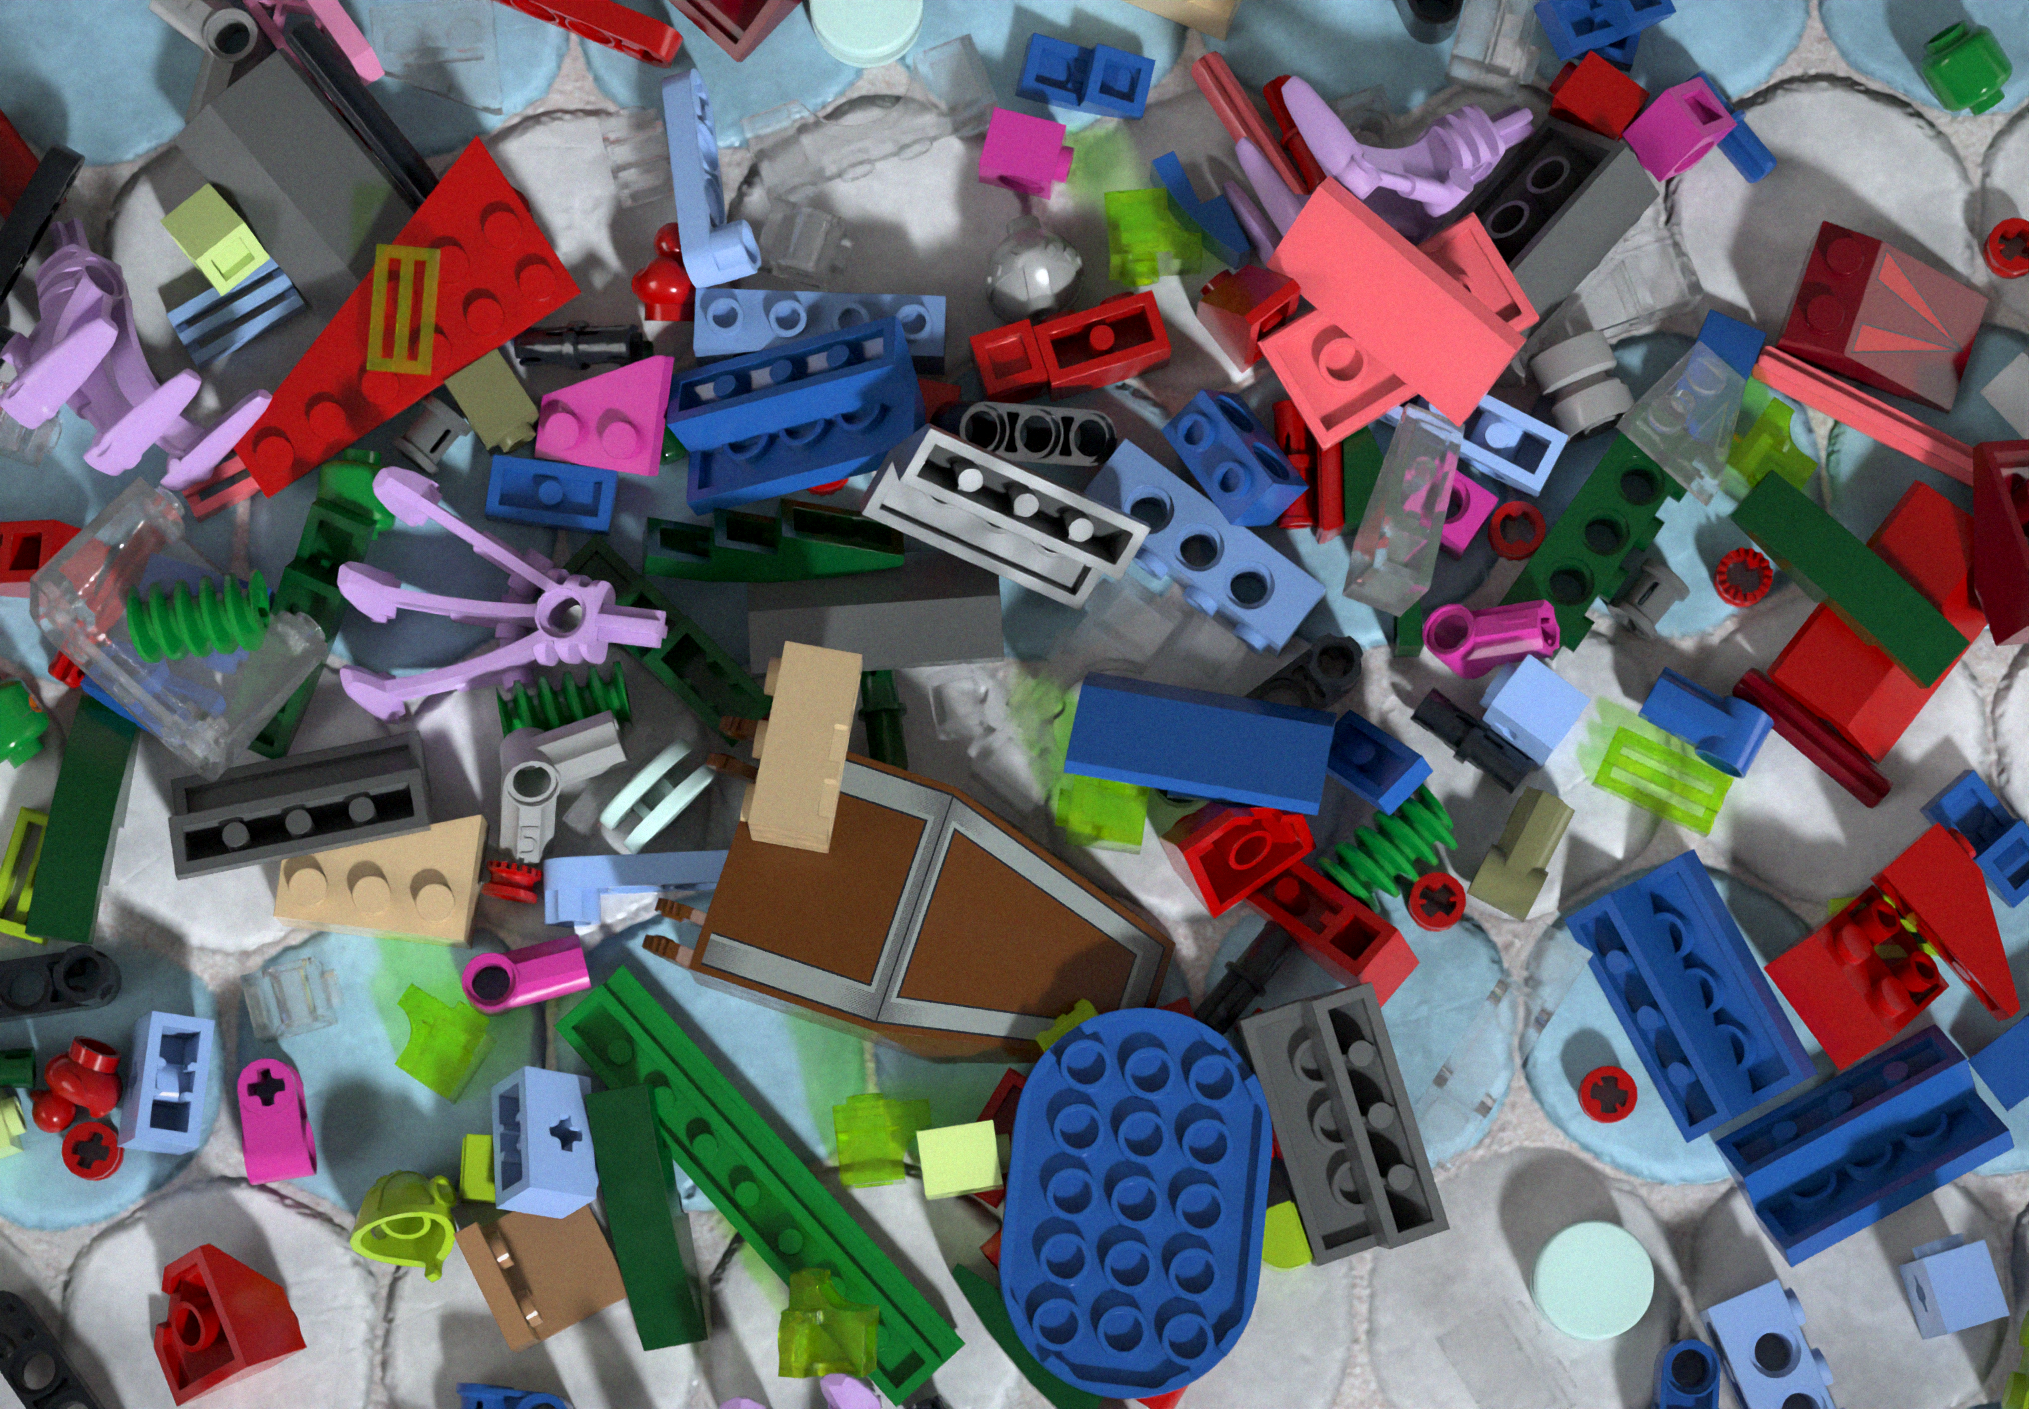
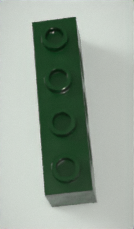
[1497,407,1701,661]

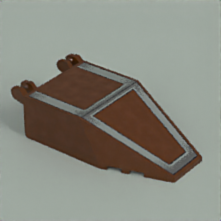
[642,716,1176,1064]

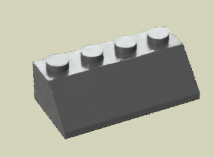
[1451,116,1660,361]

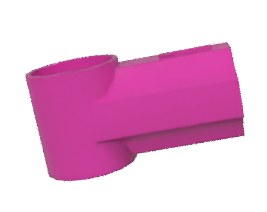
[1422,599,1560,679]
[462,934,592,1017]

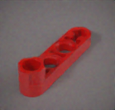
[492,0,684,69]

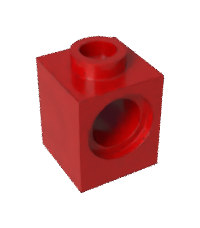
[1547,50,1651,142]
[969,318,1048,404]

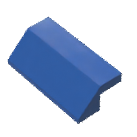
[666,315,926,516]
[1064,671,1337,816]
[1564,849,1818,1143]
[1715,1024,2014,1268]

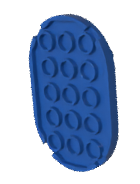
[998,1008,1273,1399]

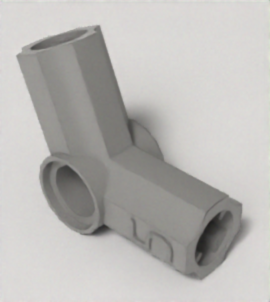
[148,0,271,125]
[497,710,630,863]

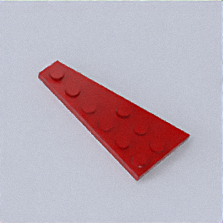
[233,135,582,499]

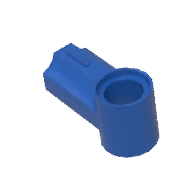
[1637,666,1774,779]

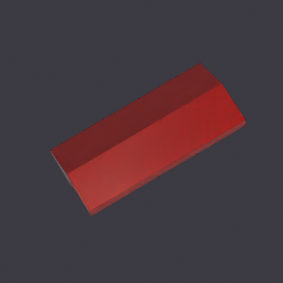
[1766,480,1987,765]

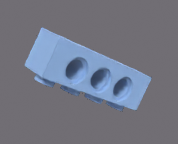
[1378,394,1569,500]
[1698,1279,1845,1409]

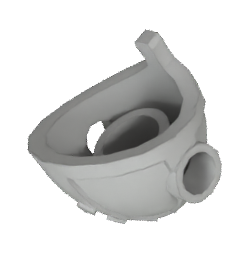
[984,215,1085,327]

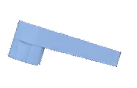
[662,68,761,288]
[543,850,729,928]

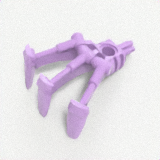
[1223,75,1536,305]
[0,218,273,491]
[337,466,668,725]

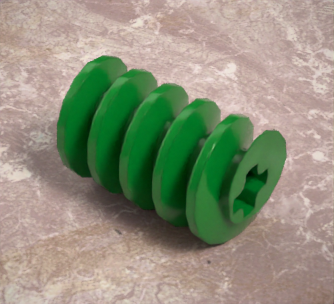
[127,569,270,664]
[496,661,633,738]
[1317,783,1459,914]

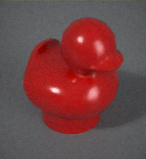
[631,222,696,322]
[29,1036,123,1133]

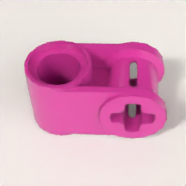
[237,1058,317,1185]

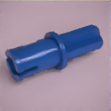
[1686,70,1777,184]

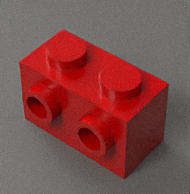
[1032,290,1171,403]

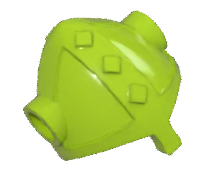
[349,1169,457,1283]

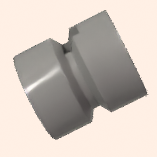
[1530,330,1638,444]

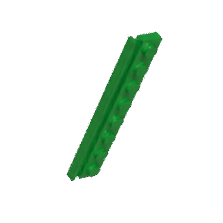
[554,964,966,1408]

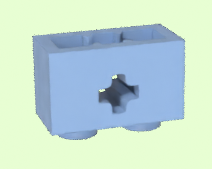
[1479,654,1591,771]
[117,1011,215,1156]
[491,1066,599,1219]
[1898,1233,2010,1340]

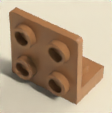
[453,1204,628,1354]

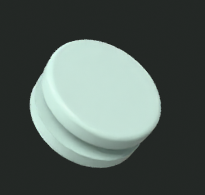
[809,0,923,68]
[600,738,718,854]
[1530,1219,1654,1341]

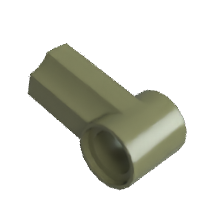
[1467,786,1575,922]

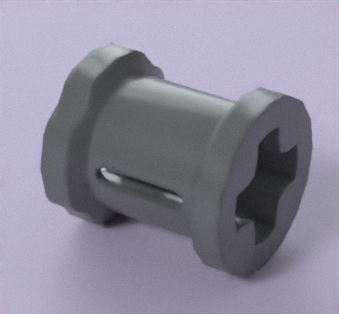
[390,394,472,478]
[1607,558,1690,642]

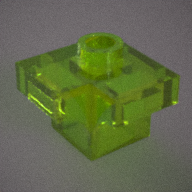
[1103,187,1203,287]
[1712,396,1819,503]
[1055,774,1150,855]
[394,983,497,1105]
[832,1093,933,1191]
[778,1267,879,1379]

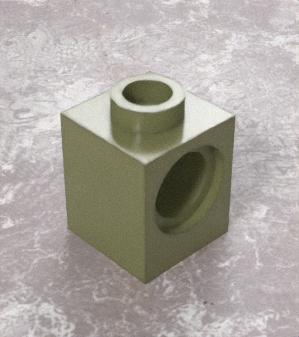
[444,348,540,457]

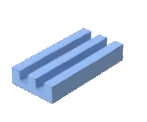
[166,255,307,371]

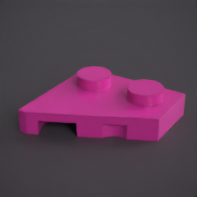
[534,355,674,476]

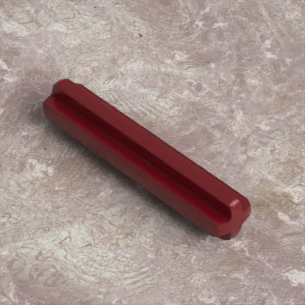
[1732,668,1893,809]

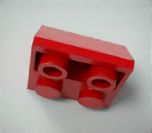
[1763,884,1949,1071]

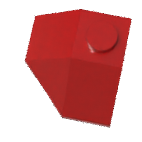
[1158,802,1317,919]
[153,1243,307,1407]

